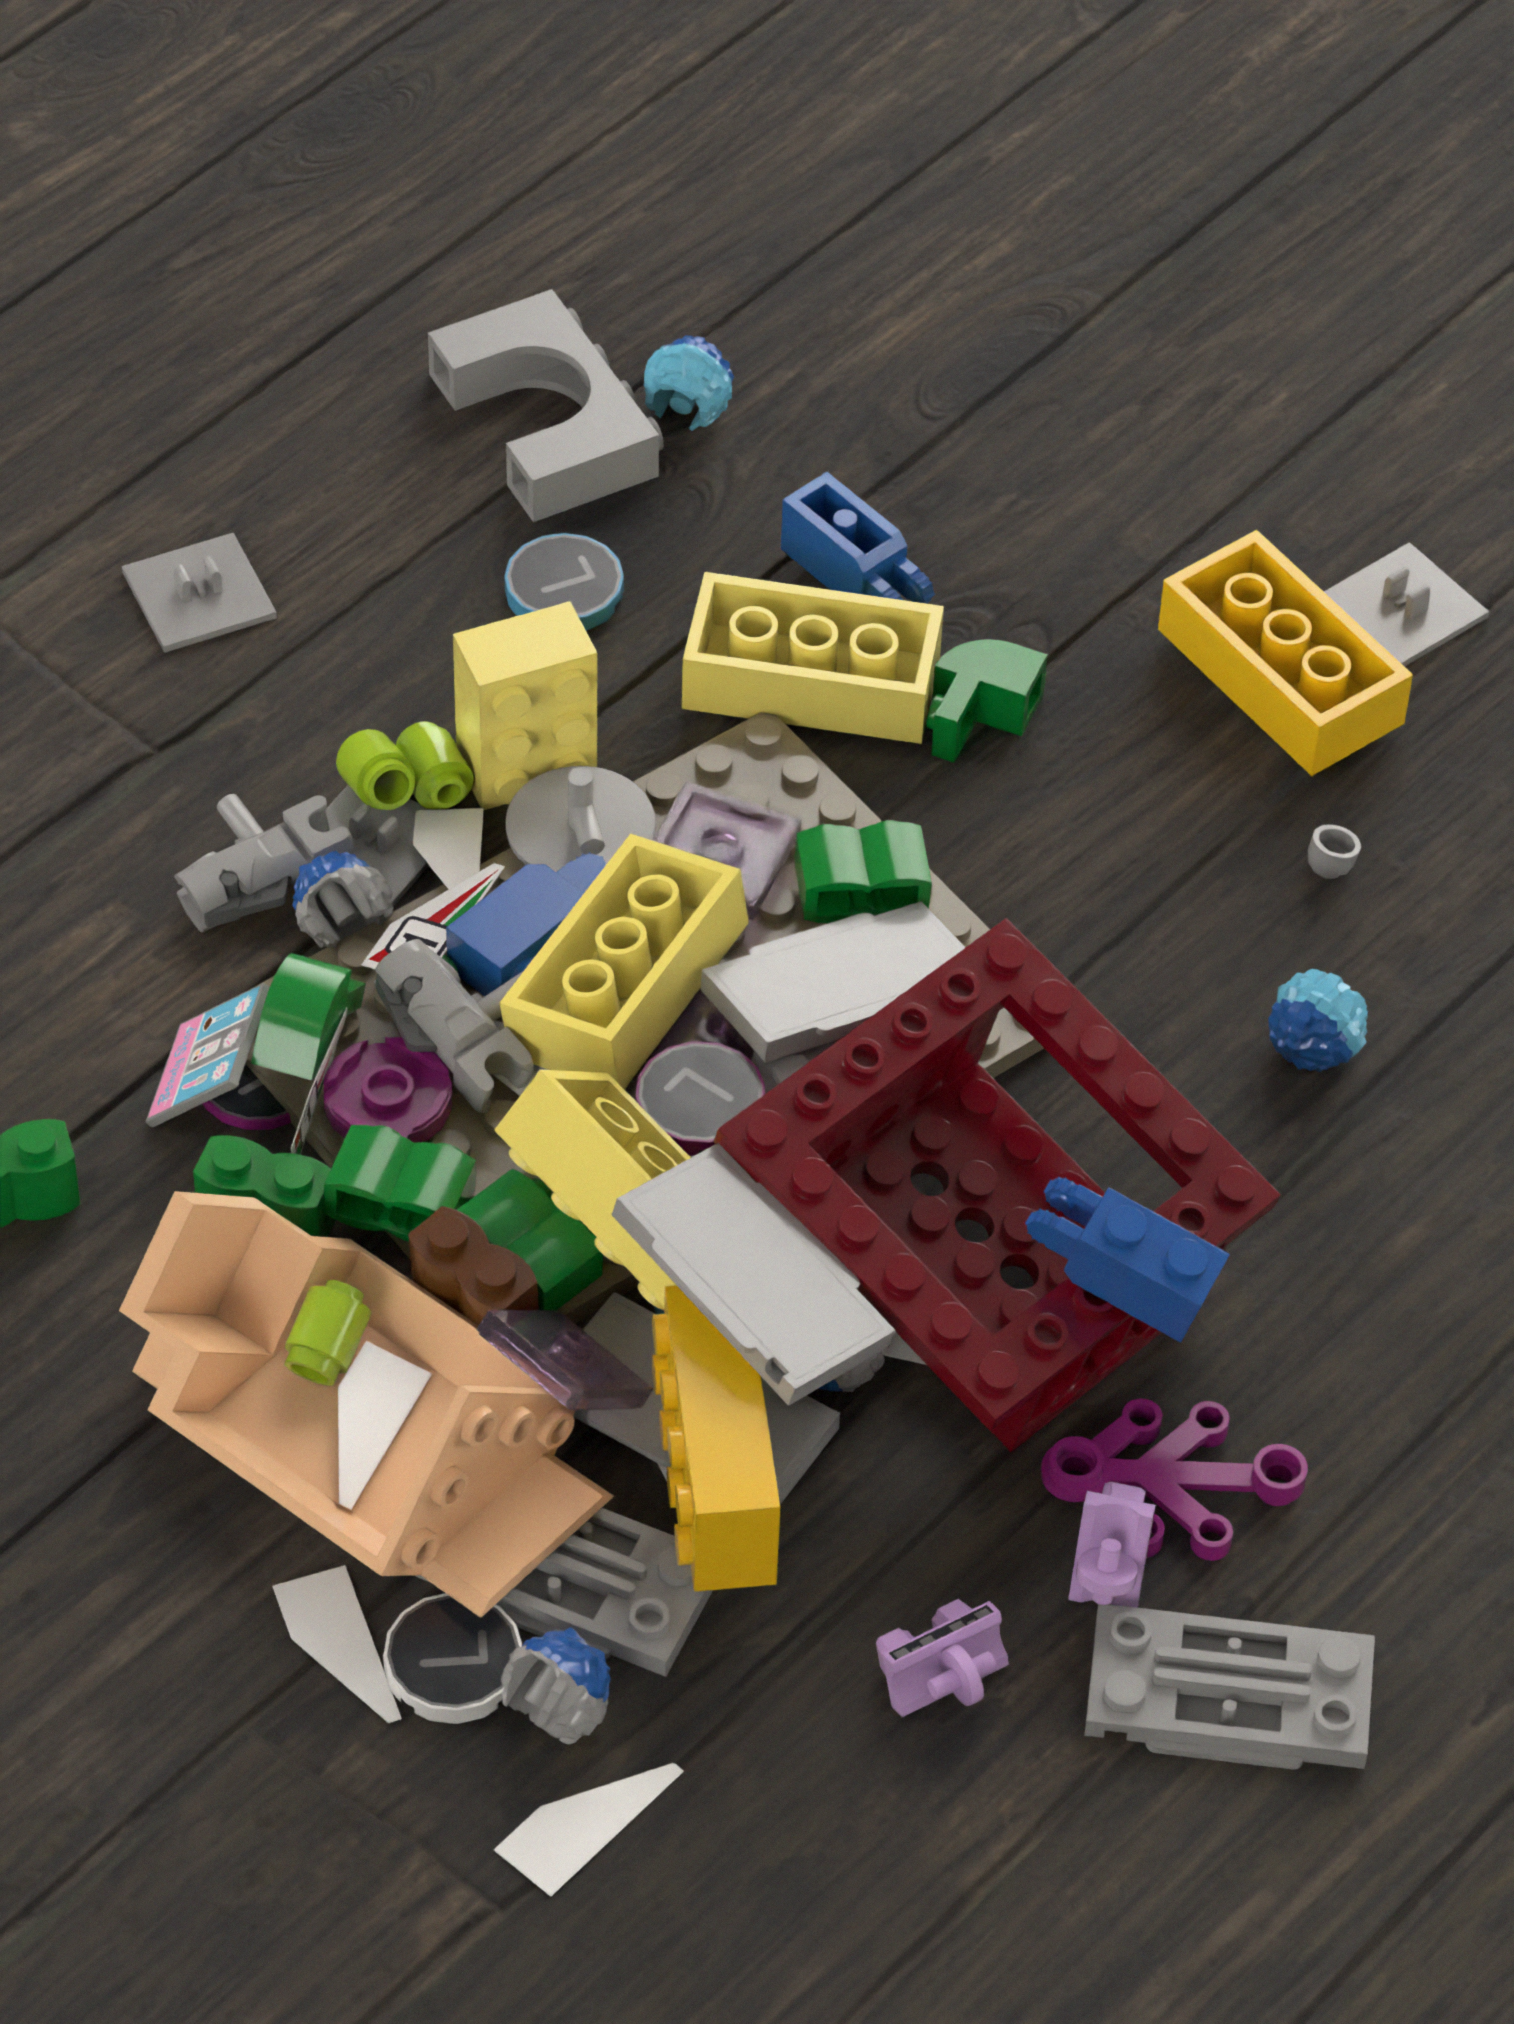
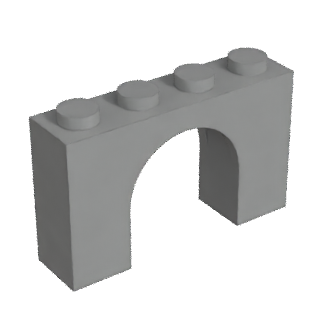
[428,289,664,522]

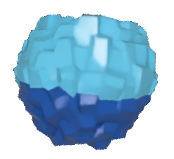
[644,336,734,431]
[1268,969,1368,1072]

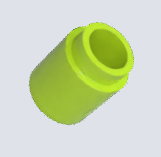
[396,722,474,810]
[336,729,415,810]
[284,1280,372,1386]

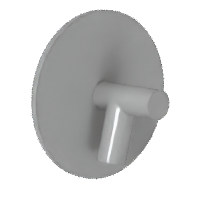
[506,766,656,872]

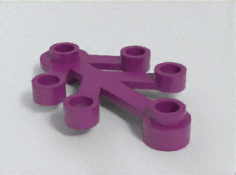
[1041,1398,1308,1561]

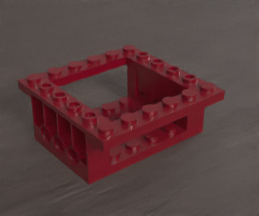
[714,918,1281,1452]

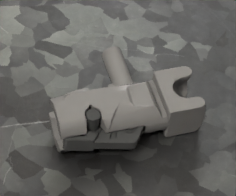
[174,794,354,932]
[374,939,534,1113]

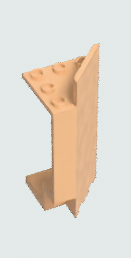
[119,1191,614,1618]

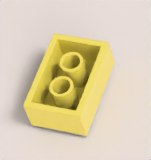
[453,601,597,810]

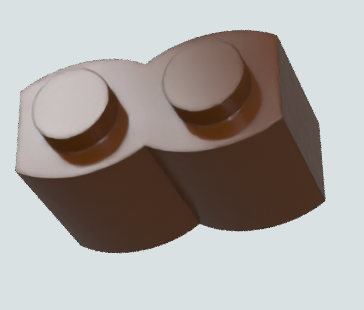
[408,1206,540,1349]

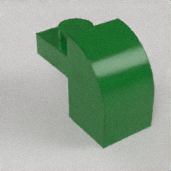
[926,639,1048,763]
[251,953,366,1080]

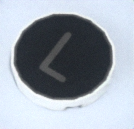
[383,1593,522,1724]

